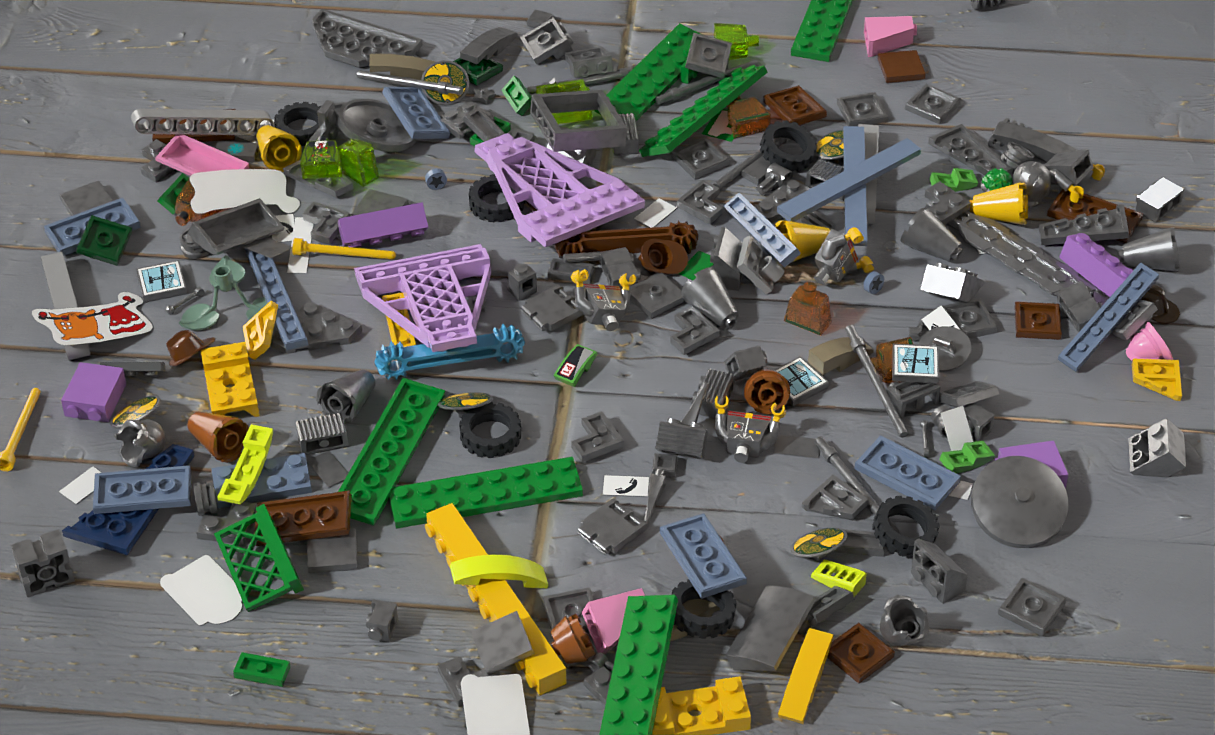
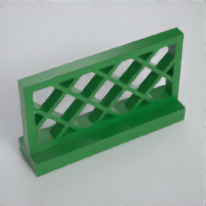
[214,504,304,612]

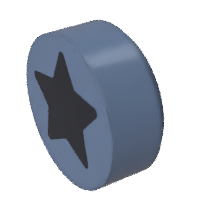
[425,169,447,190]
[864,271,884,294]

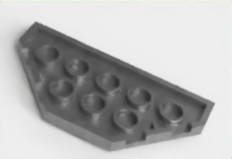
[312,9,423,67]

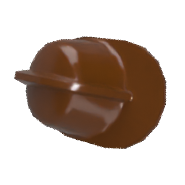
[638,239,688,274]
[166,330,216,367]

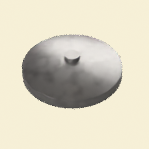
[337,99,417,152]
[971,456,1068,548]

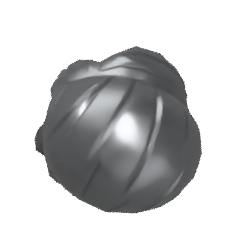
[1013,161,1051,208]
[114,419,166,468]
[880,595,929,646]

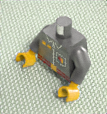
[1043,149,1105,203]
[814,227,874,285]
[571,269,636,331]
[715,396,786,463]

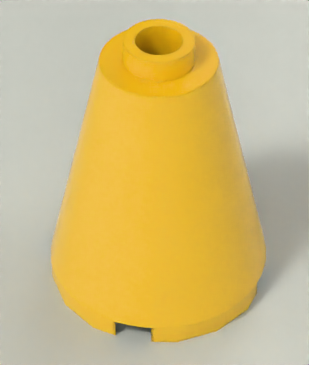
[257,125,302,172]
[969,182,1028,225]
[775,220,831,261]

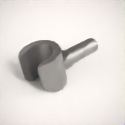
[909,320,924,341]
[589,653,614,671]

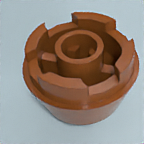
[744,369,790,414]
[551,614,596,664]

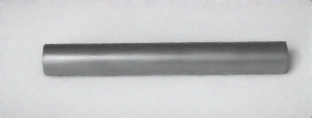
[563,251,604,263]

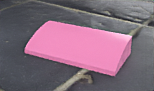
[155,134,249,176]

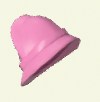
[1126,322,1173,361]

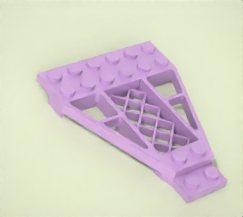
[474,133,645,247]
[354,244,491,352]

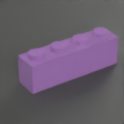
[338,202,428,248]
[1059,233,1133,298]

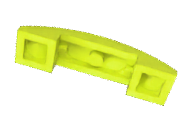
[217,424,274,504]
[450,555,548,588]

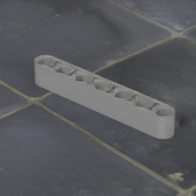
[131,109,275,135]
[858,124,879,224]
[41,252,90,361]

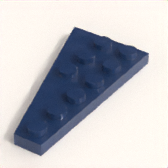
[62,444,195,555]

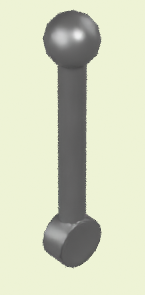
[165,287,204,314]
[920,420,929,457]

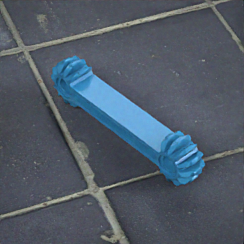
[374,324,525,380]

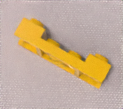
[201,342,259,417]
[652,676,751,735]

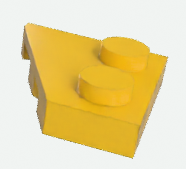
[243,301,278,360]
[1132,358,1182,401]

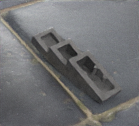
[460,27,517,64]
[991,121,1077,162]

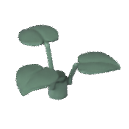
[179,255,267,330]

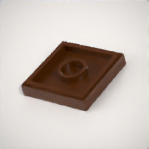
[878,50,926,83]
[1014,302,1062,340]
[827,622,895,683]

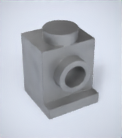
[507,264,537,301]
[964,402,994,441]
[366,599,398,642]

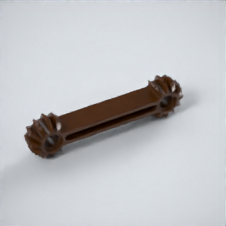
[555,220,699,258]

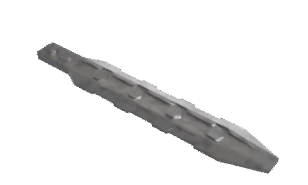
[926,201,1144,331]

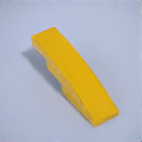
[778,628,834,724]

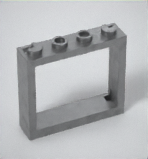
[531,90,629,152]

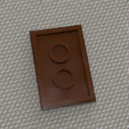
[763,85,827,125]

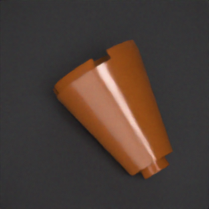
[187,411,249,463]

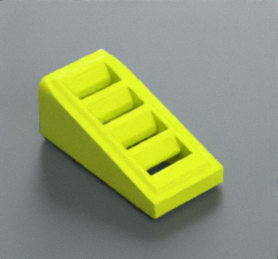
[811,559,867,597]

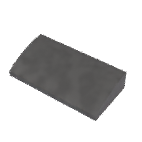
[188,198,285,255]
[726,586,816,671]

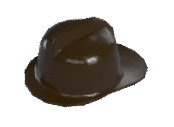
[1140,285,1180,324]

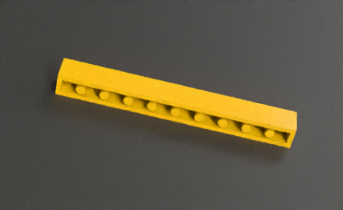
[425,503,567,696]

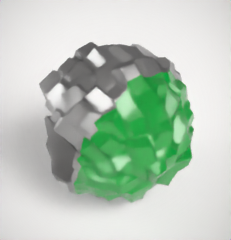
[980,168,1013,192]

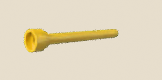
[292,238,396,260]
[0,388,41,471]

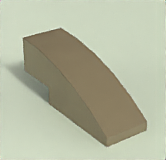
[808,337,874,375]

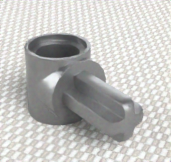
[756,163,793,195]

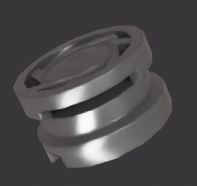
[1000,142,1034,169]
[180,228,210,259]
[193,480,218,516]

